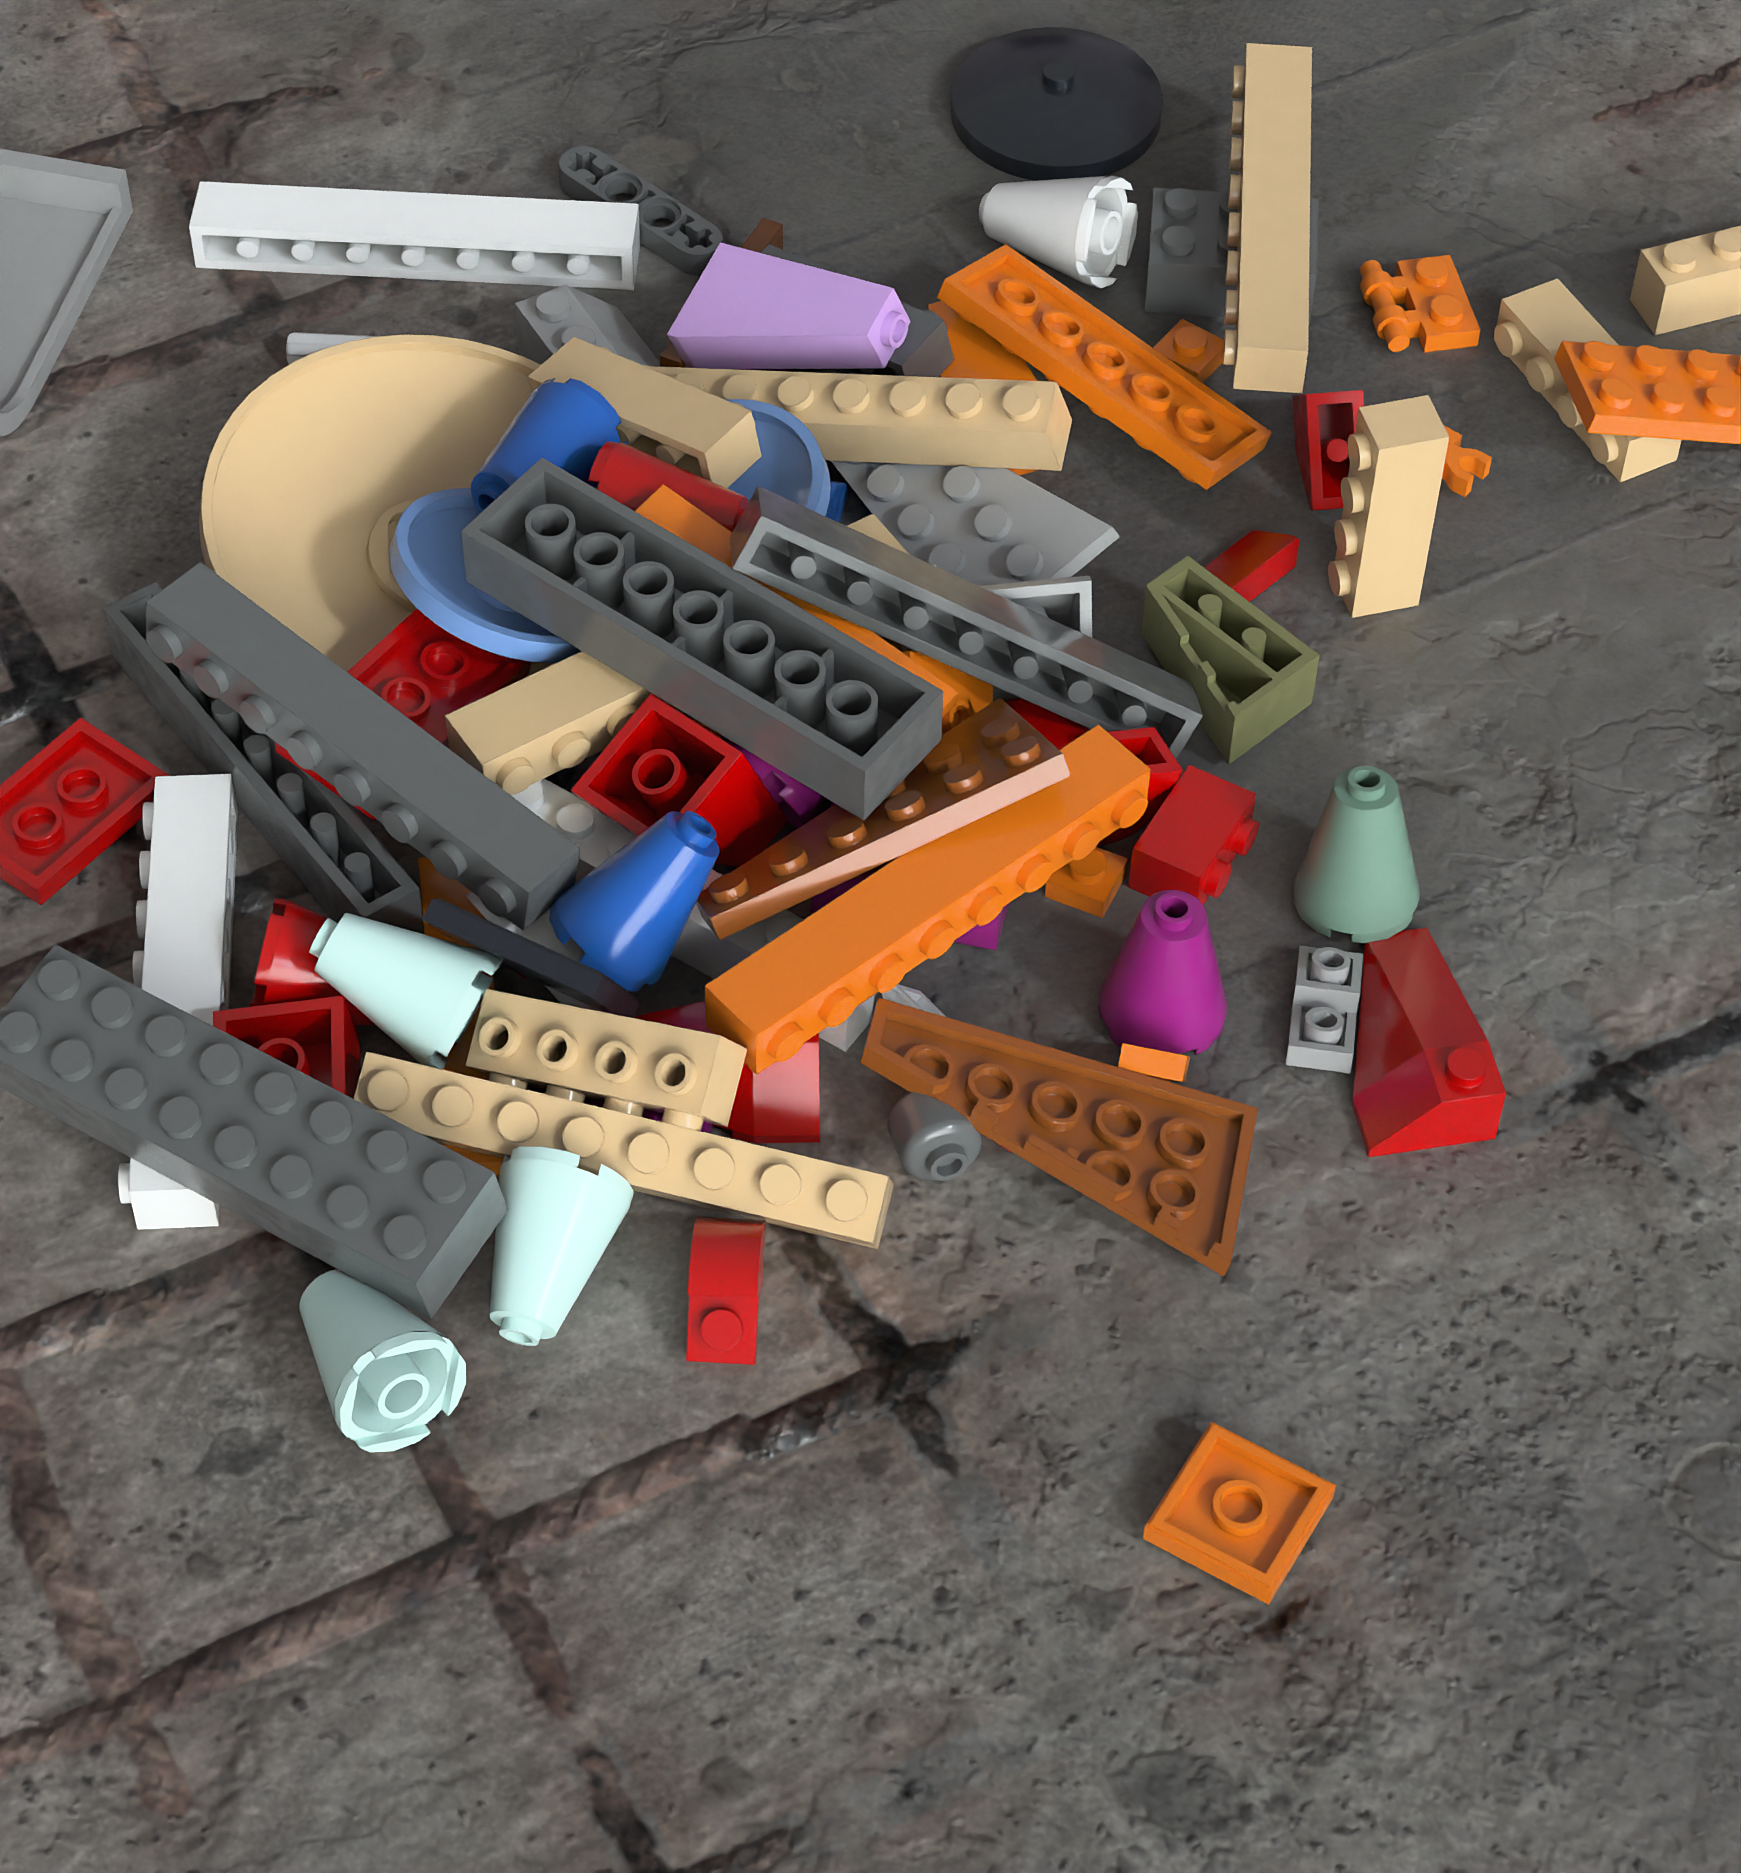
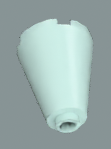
[309,913,502,1070]
[490,1147,634,1346]
[299,1269,466,1452]

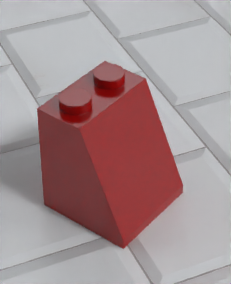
[571,694,788,867]

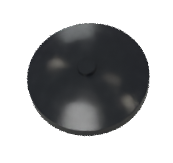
[951,27,1163,181]

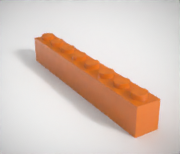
[705,724,1151,1075]

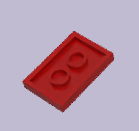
[0,717,170,905]

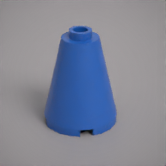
[471,378,628,513]
[549,811,720,992]

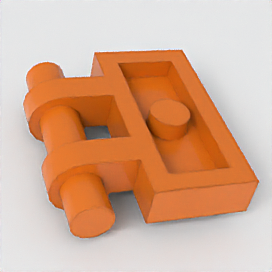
[1359,255,1481,353]

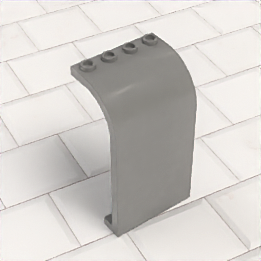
[0,149,133,436]

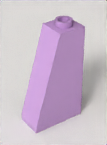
[667,242,911,369]

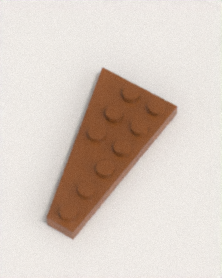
[696,698,1071,940]
[860,997,1258,1277]

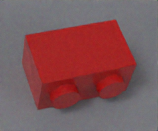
[1129,765,1259,905]

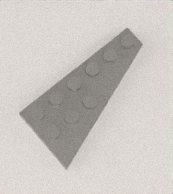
[830,460,1120,586]

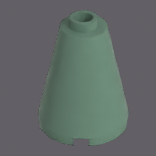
[1293,766,1420,943]

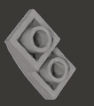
[1286,946,1363,1074]

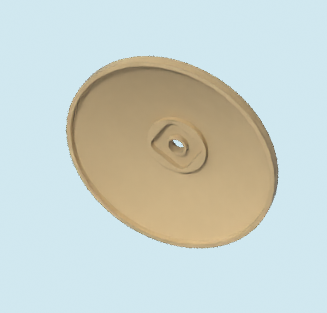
[199,334,555,678]

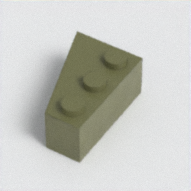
[1141,556,1320,765]

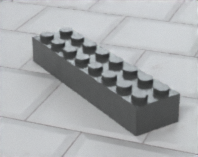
[461,458,943,820]
[0,944,508,1319]

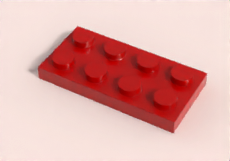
[275,608,531,820]

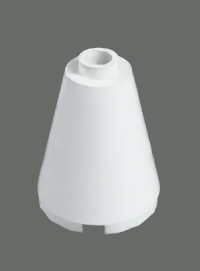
[979,176,1138,288]

